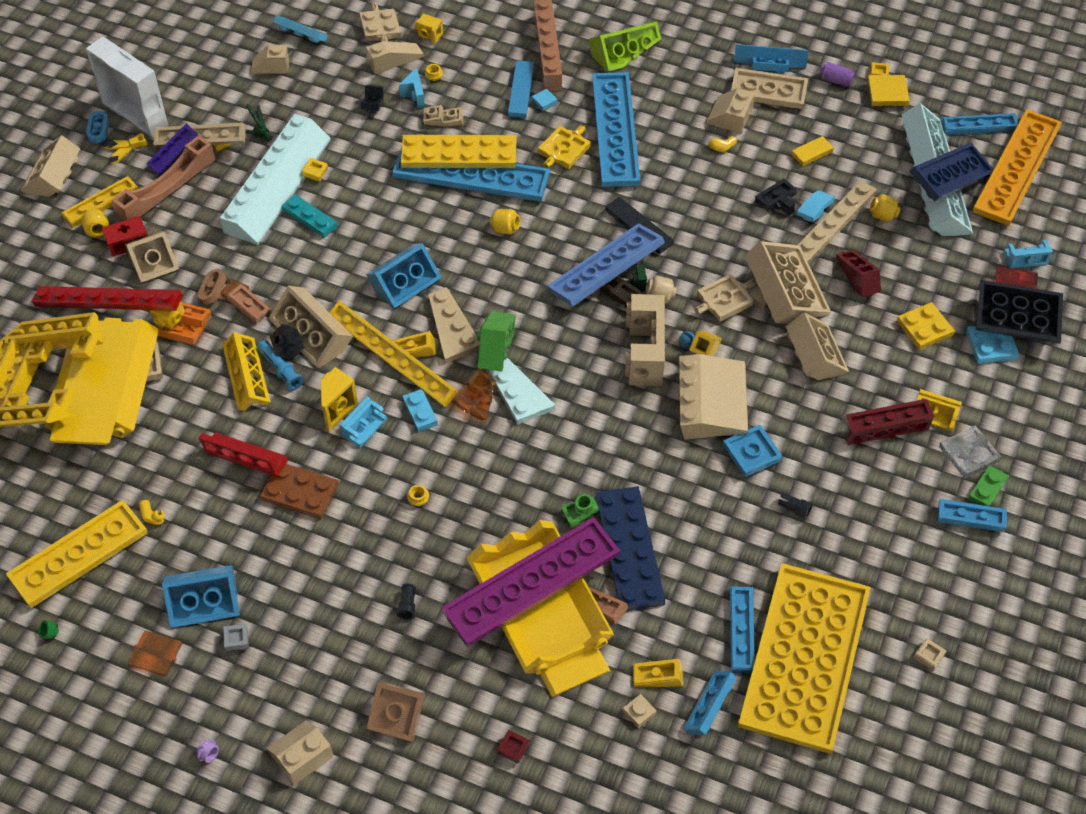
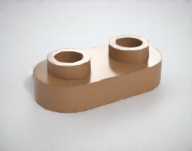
[197,269,226,305]

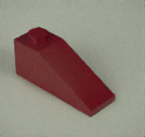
[836,250,881,297]

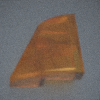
[451,368,496,422]

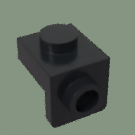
[361,85,384,113]

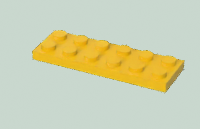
[401,135,516,168]
[6,500,148,609]

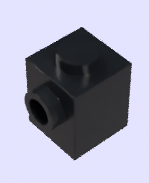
[270,324,305,360]

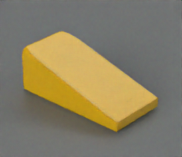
[392,331,436,357]
[633,659,683,687]

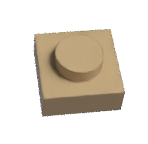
[623,694,657,729]

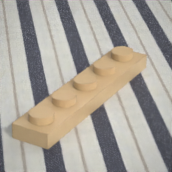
[153,122,246,148]

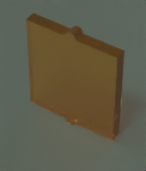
[128,631,182,677]

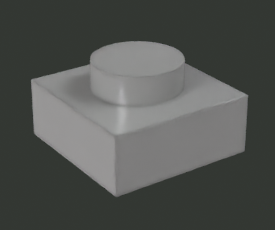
[223,624,249,651]

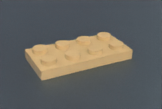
[731,68,808,109]

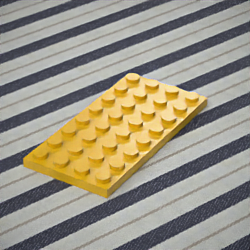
[738,563,871,754]

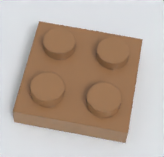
[366,681,425,742]

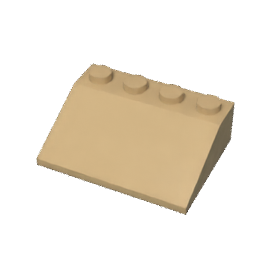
[745,241,831,324]
[679,354,748,440]

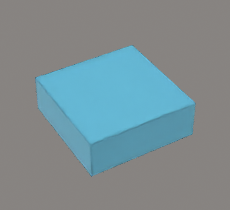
[532,89,558,111]

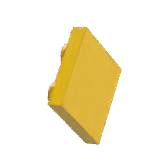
[867,75,910,107]

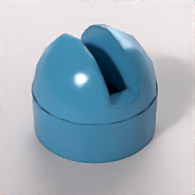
[679,331,695,349]

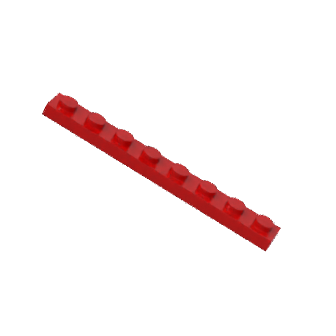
[31,286,183,311]

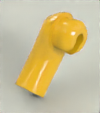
[708,136,737,153]
[139,500,165,525]

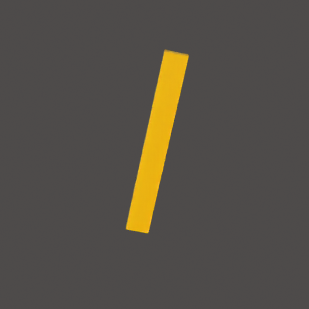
[329,300,458,408]

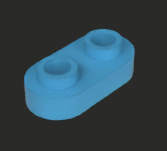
[86,111,109,144]

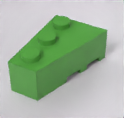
[477,311,516,372]

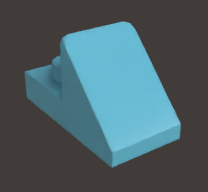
[399,69,425,109]

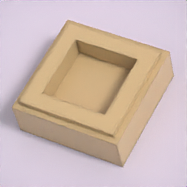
[913,638,946,671]

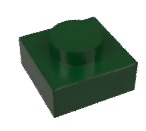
[632,264,647,292]

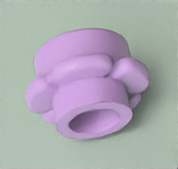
[197,739,219,763]

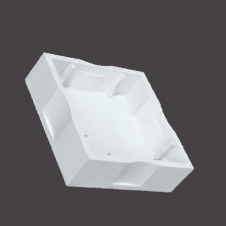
[86,37,168,138]

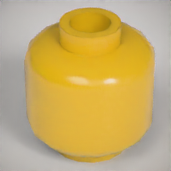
[869,194,900,222]
[81,209,109,238]
[490,209,520,235]

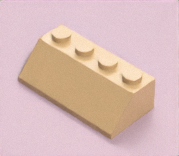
[269,286,353,368]

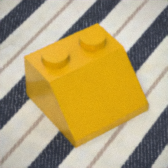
[321,367,358,432]

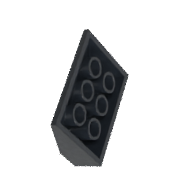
[974,280,1063,344]

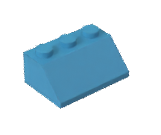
[366,243,442,309]
[162,565,240,628]

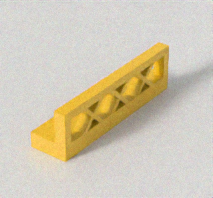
[223,332,270,411]

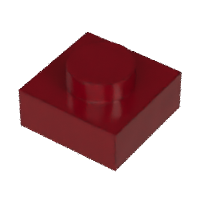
[497,730,530,764]

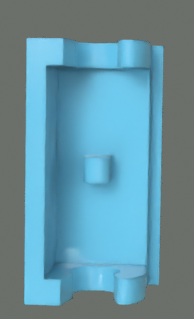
[1003,240,1053,269]
[340,396,387,448]

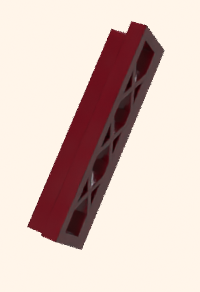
[844,399,934,445]

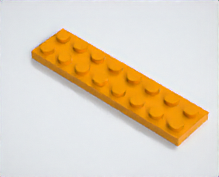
[972,109,1062,226]

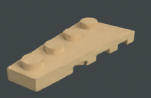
[428,287,480,364]

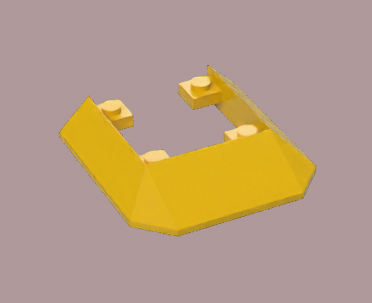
[0,312,104,427]

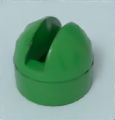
[39,620,59,639]

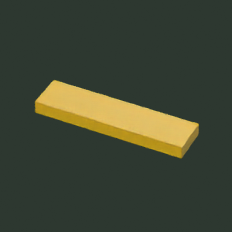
[61,176,138,229]

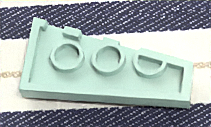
[486,358,556,425]

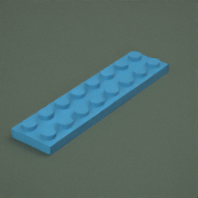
[592,72,640,187]
[392,147,550,202]

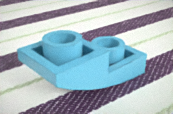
[796,190,835,221]

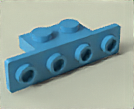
[734,44,808,74]

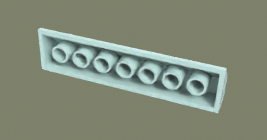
[902,103,973,236]
[220,114,330,245]

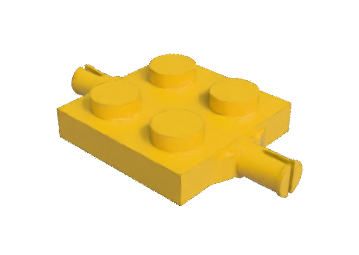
[538,125,591,169]

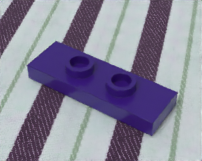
[146,123,198,177]

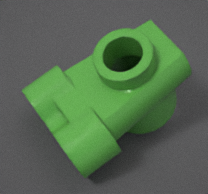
[561,494,599,528]

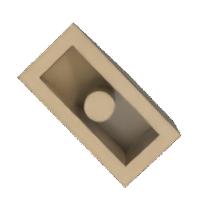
[251,45,289,74]

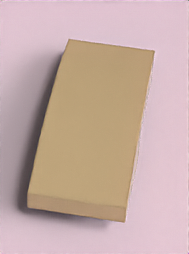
[423,105,464,127]

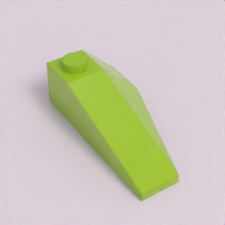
[588,22,661,72]

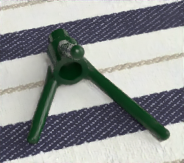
[245,104,273,141]

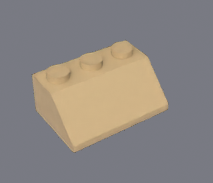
[21,135,80,197]
[786,312,849,380]

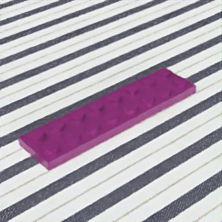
[441,517,620,647]

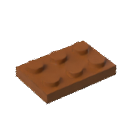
[260,464,339,519]

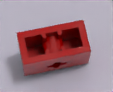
[102,216,148,257]

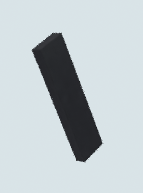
[605,196,674,255]

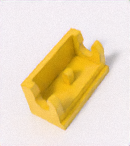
[917,389,962,432]

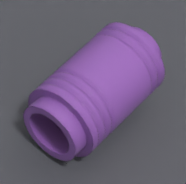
[819,62,855,87]

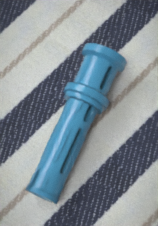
[257,340,303,391]

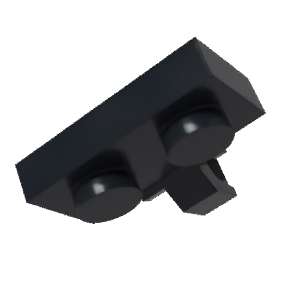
[755,179,797,215]

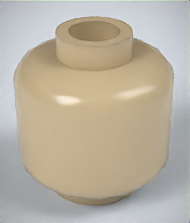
[645,275,677,304]

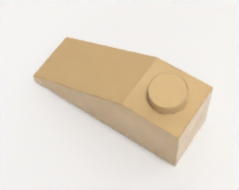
[366,41,424,74]

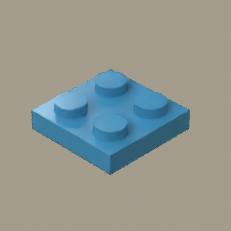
[723,425,783,477]

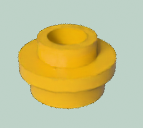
[425,64,443,81]
[407,485,429,506]

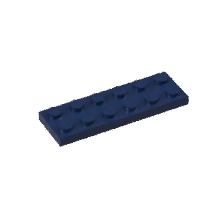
[910,142,994,202]
[596,486,665,611]

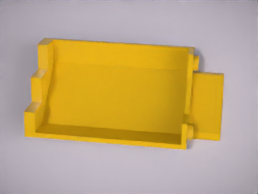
[44,318,159,445]
[466,520,614,697]

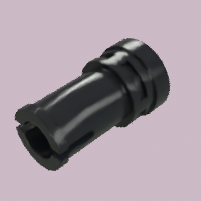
[778,492,813,519]
[397,584,416,620]

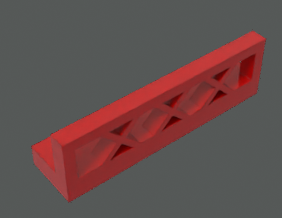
[198,432,288,477]

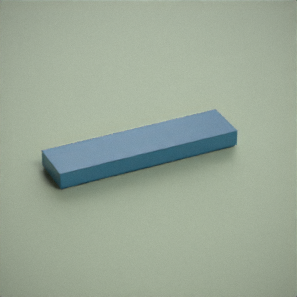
[508,61,534,118]
[941,113,1019,135]
[730,586,755,673]

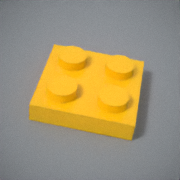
[897,302,955,350]

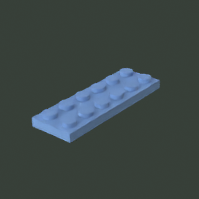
[547,223,665,307]

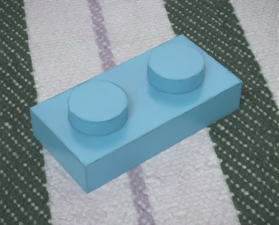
[402,389,438,432]

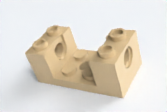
[625,294,665,386]

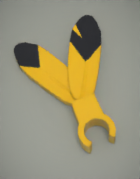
[102,134,147,164]

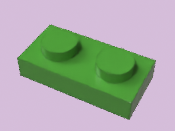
[968,465,1009,506]

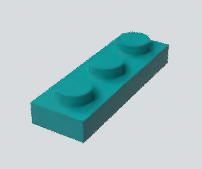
[282,194,338,238]

